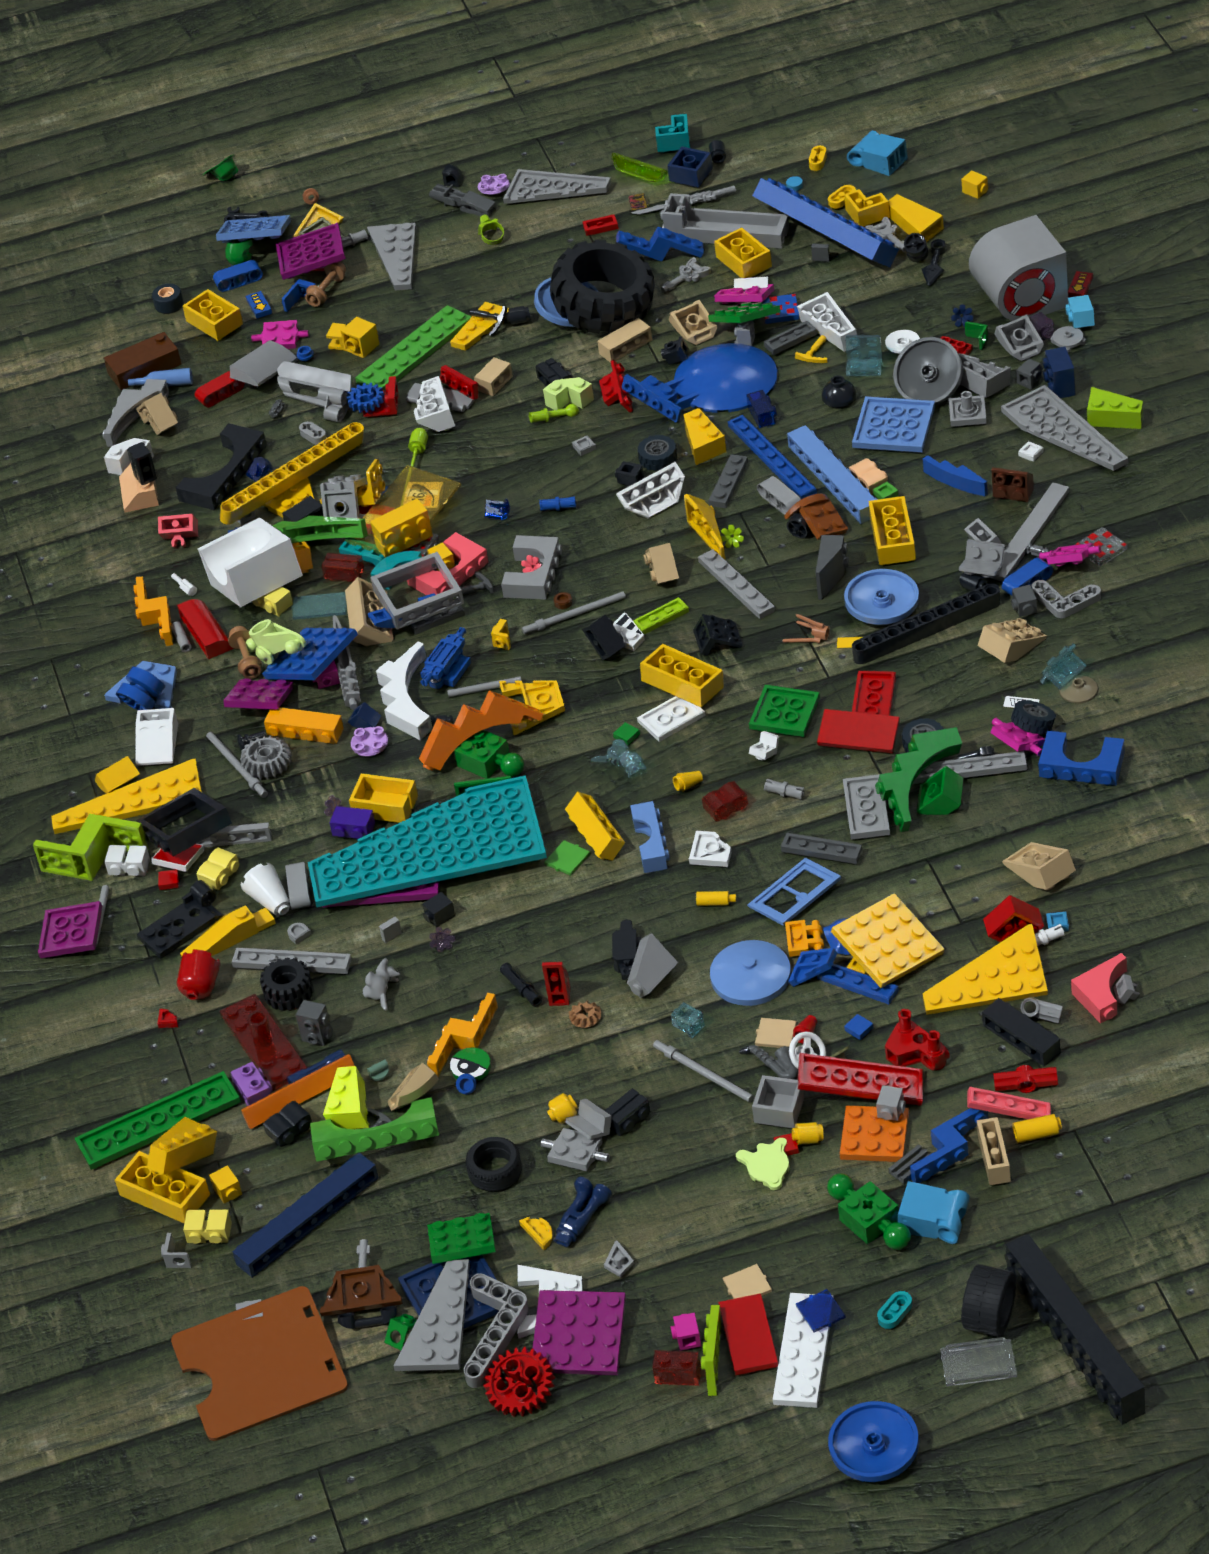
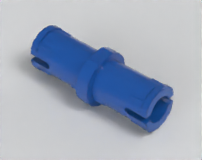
[539,496,576,511]

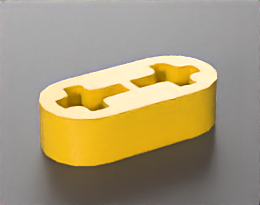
[809,145,827,171]

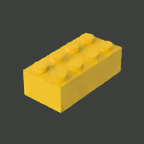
[868,496,916,565]
[640,644,724,707]
[115,1151,210,1223]

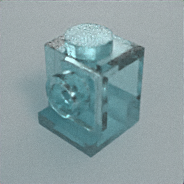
[671,1002,704,1039]

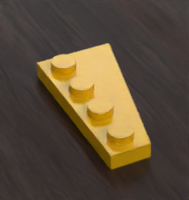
[450,302,509,351]

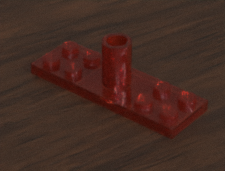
[220,994,307,1091]

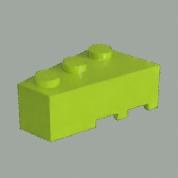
[1087,387,1143,429]

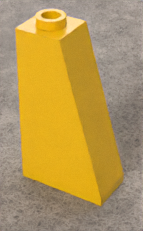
[888,194,944,242]

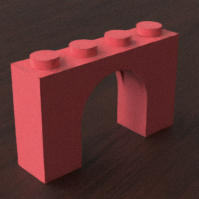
[407,532,489,595]

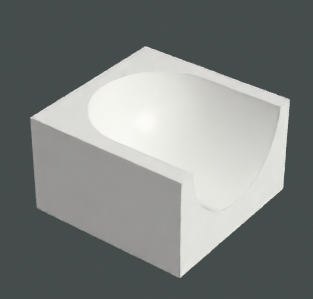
[198,517,303,607]

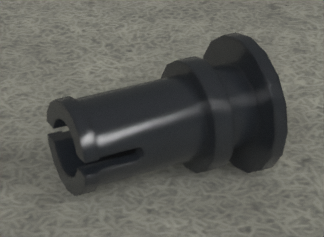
[237,730,267,751]

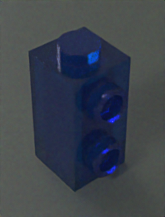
[746,390,777,428]

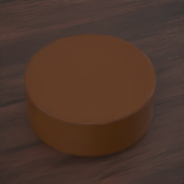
[554,592,572,609]

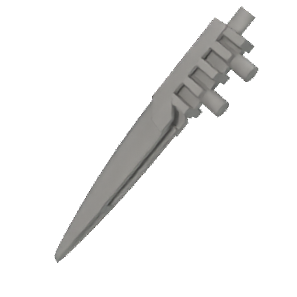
[333,615,361,710]

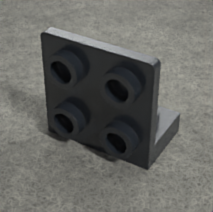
[693,614,743,656]

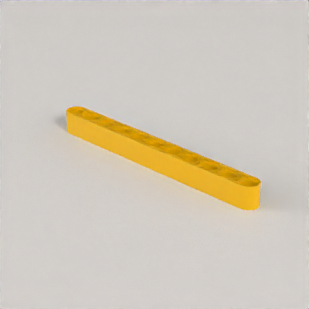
[220,422,364,525]

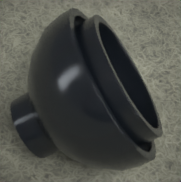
[821,375,857,408]

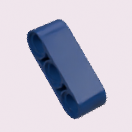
[213,260,263,292]
[1002,557,1053,596]

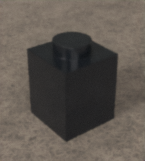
[422,892,455,928]

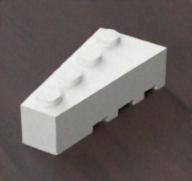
[797,292,860,352]

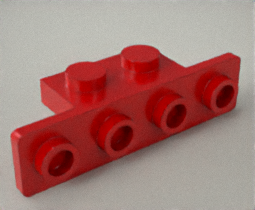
[599,359,633,413]

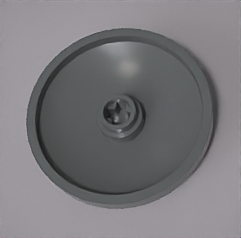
[893,337,963,405]

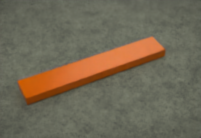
[241,1054,355,1129]

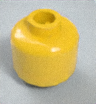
[547,1093,579,1124]

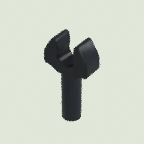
[958,746,995,759]

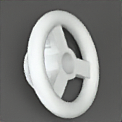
[789,1032,826,1069]

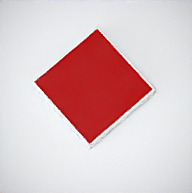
[152,844,204,872]

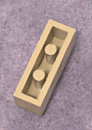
[597,318,652,363]
[977,1117,1011,1185]

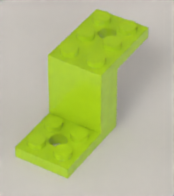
[33,814,149,881]

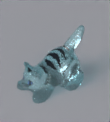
[591,739,647,778]

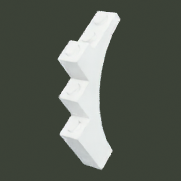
[376,641,433,740]

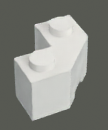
[104,438,154,475]

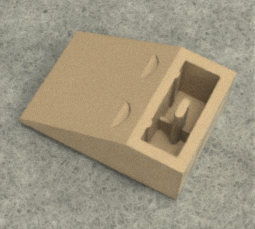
[977,618,1047,663]

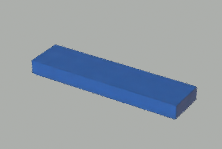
[817,963,899,1004]

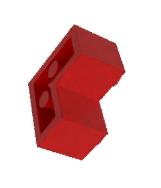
[983,895,1044,942]

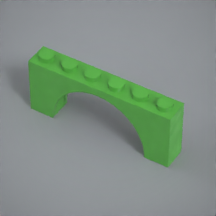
[310,1097,439,1162]

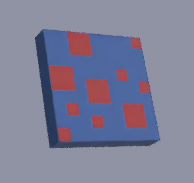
[762,294,799,324]

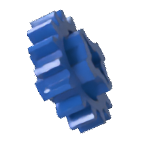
[346,383,385,413]

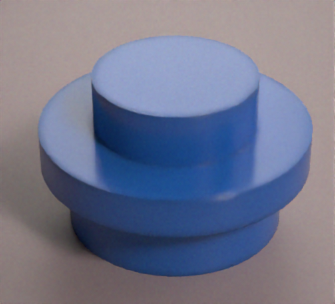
[297,346,314,361]
[456,1073,477,1094]

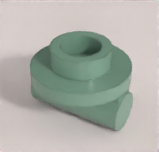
[367,1059,389,1081]

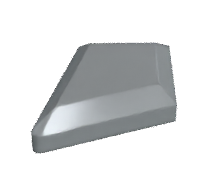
[604,1241,634,1278]

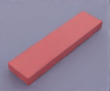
[967,1087,1051,1119]

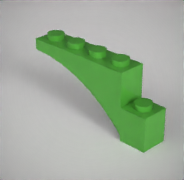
[273,516,368,543]

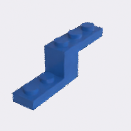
[616,227,704,261]
[910,1108,989,1183]

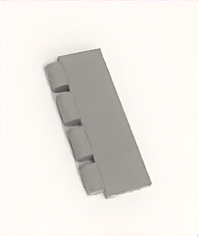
[406,383,476,412]

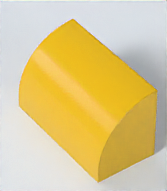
[95,756,140,793]

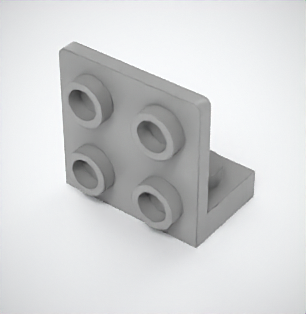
[959,539,1005,577]

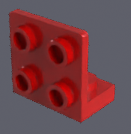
[363,376,399,417]

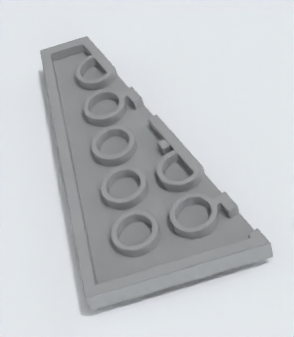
[503,169,611,204]
[394,1259,470,1371]

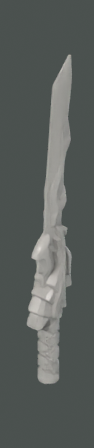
[631,186,736,214]

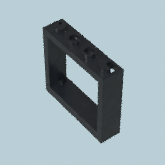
[136,788,232,857]

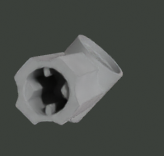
[1021,997,1063,1023]

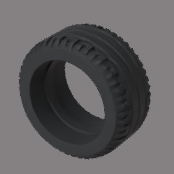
[465,1137,522,1192]

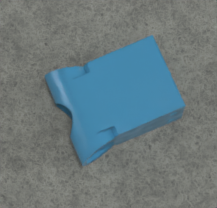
[847,130,908,176]
[898,1181,970,1244]

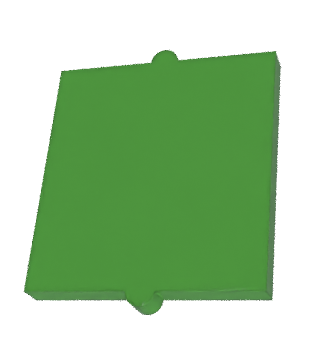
[544,840,590,876]

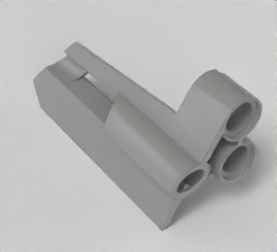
[277,361,352,423]

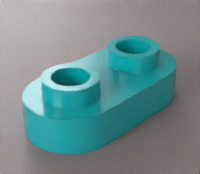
[877,1291,912,1329]

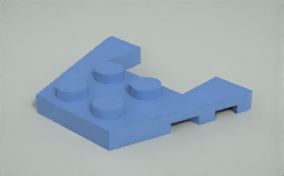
[104,661,177,709]

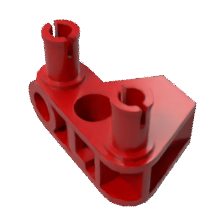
[885,1009,950,1070]

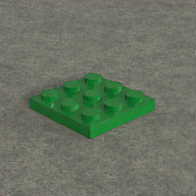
[708,302,781,323]
[749,685,820,737]
[427,1213,496,1264]

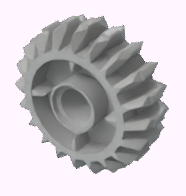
[240,735,292,780]

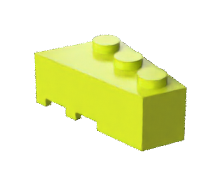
[323,1066,369,1129]

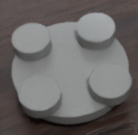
[1051,326,1086,352]

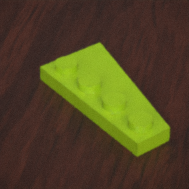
[701,1305,721,1396]

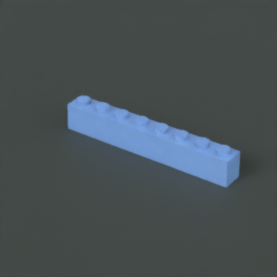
[787,425,878,524]

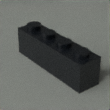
[982,998,1061,1067]

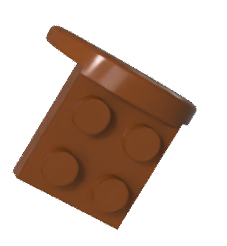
[784,493,848,540]

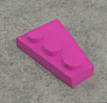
[714,284,774,304]

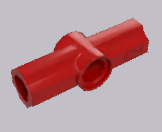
[993,1065,1058,1093]

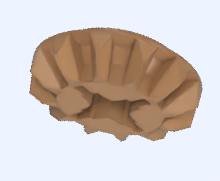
[569,1000,601,1028]

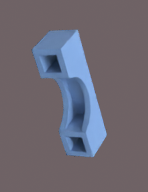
[630,801,670,873]

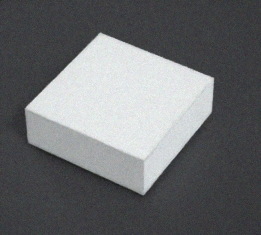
[1018,441,1043,462]

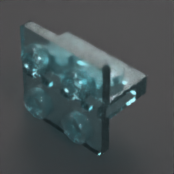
[1040,643,1087,690]

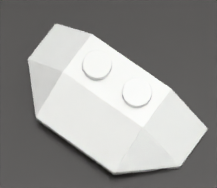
[616,462,685,519]

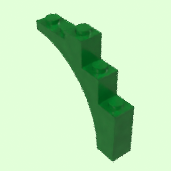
[875,727,962,832]

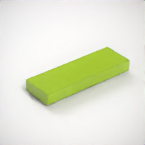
[633,597,689,635]

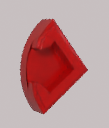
[157,1009,178,1028]

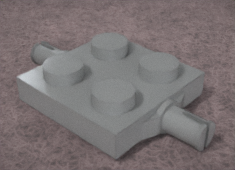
[541,1128,610,1171]

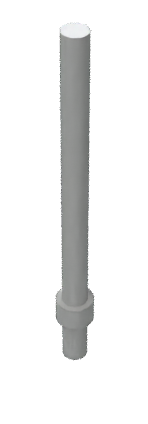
[522,591,626,634]
[206,732,268,798]
[653,1040,754,1103]

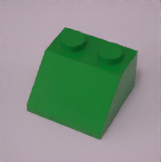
[917,766,963,815]

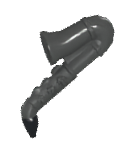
[739,1045,798,1079]

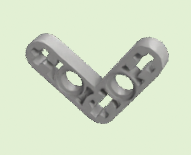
[1032,580,1101,618]

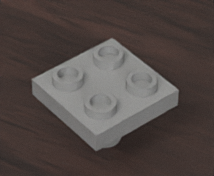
[949,391,986,427]

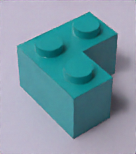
[655,114,690,152]

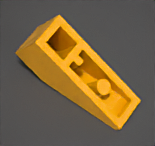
[292,541,313,573]

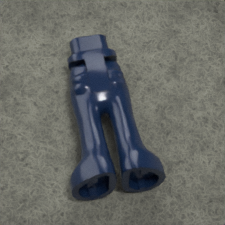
[554,1177,612,1247]

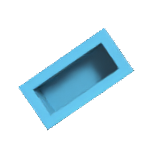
[1065,295,1095,328]

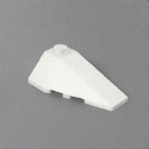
[414,376,455,432]

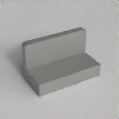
[565,1099,612,1139]

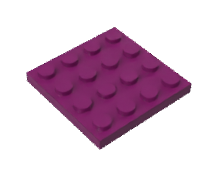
[276,223,346,280]
[533,1290,626,1375]

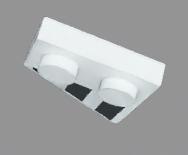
[613,612,645,651]

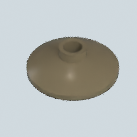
[1059,675,1098,703]

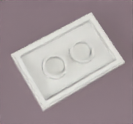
[637,696,705,742]

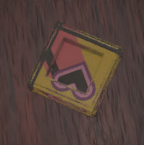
[628,193,648,211]

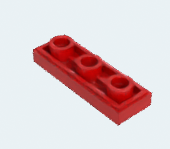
[440,365,478,400]

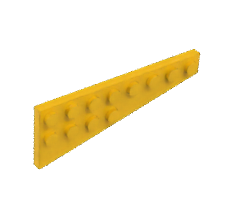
[51,759,202,834]

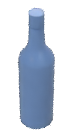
[128,368,193,387]

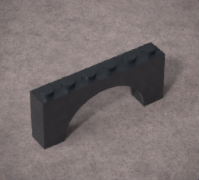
[176,423,267,510]

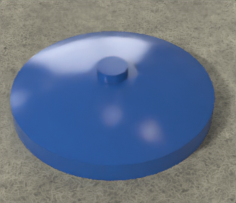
[828,1401,919,1482]

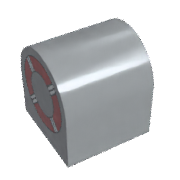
[969,215,1068,321]

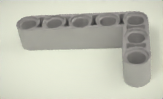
[464,1273,529,1388]

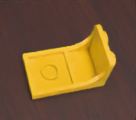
[320,459,386,507]

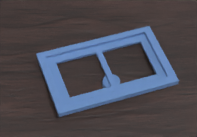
[747,858,841,926]

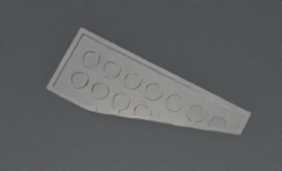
[1001,385,1128,471]

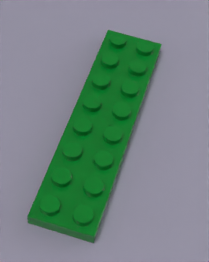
[75,1071,241,1170]

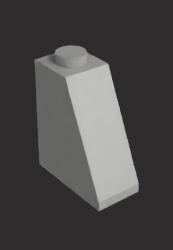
[627,933,678,998]

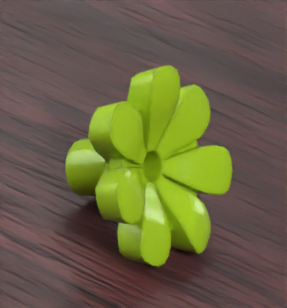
[721,525,744,548]

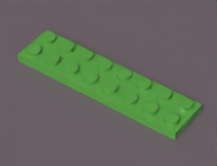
[355,305,471,391]

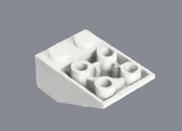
[136,708,178,766]

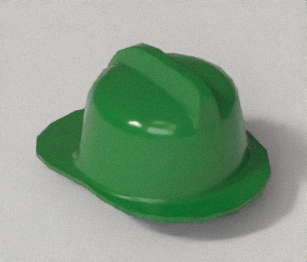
[203,154,238,181]

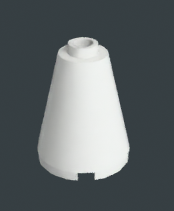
[240,863,290,916]

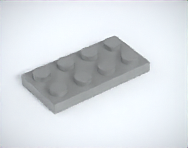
[843,774,890,840]

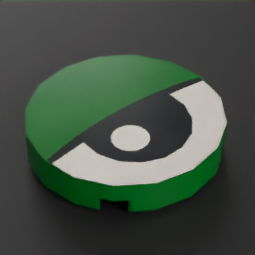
[450,1047,491,1081]

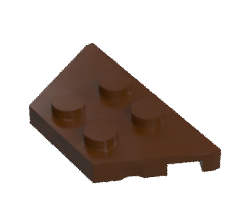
[320,1265,403,1317]

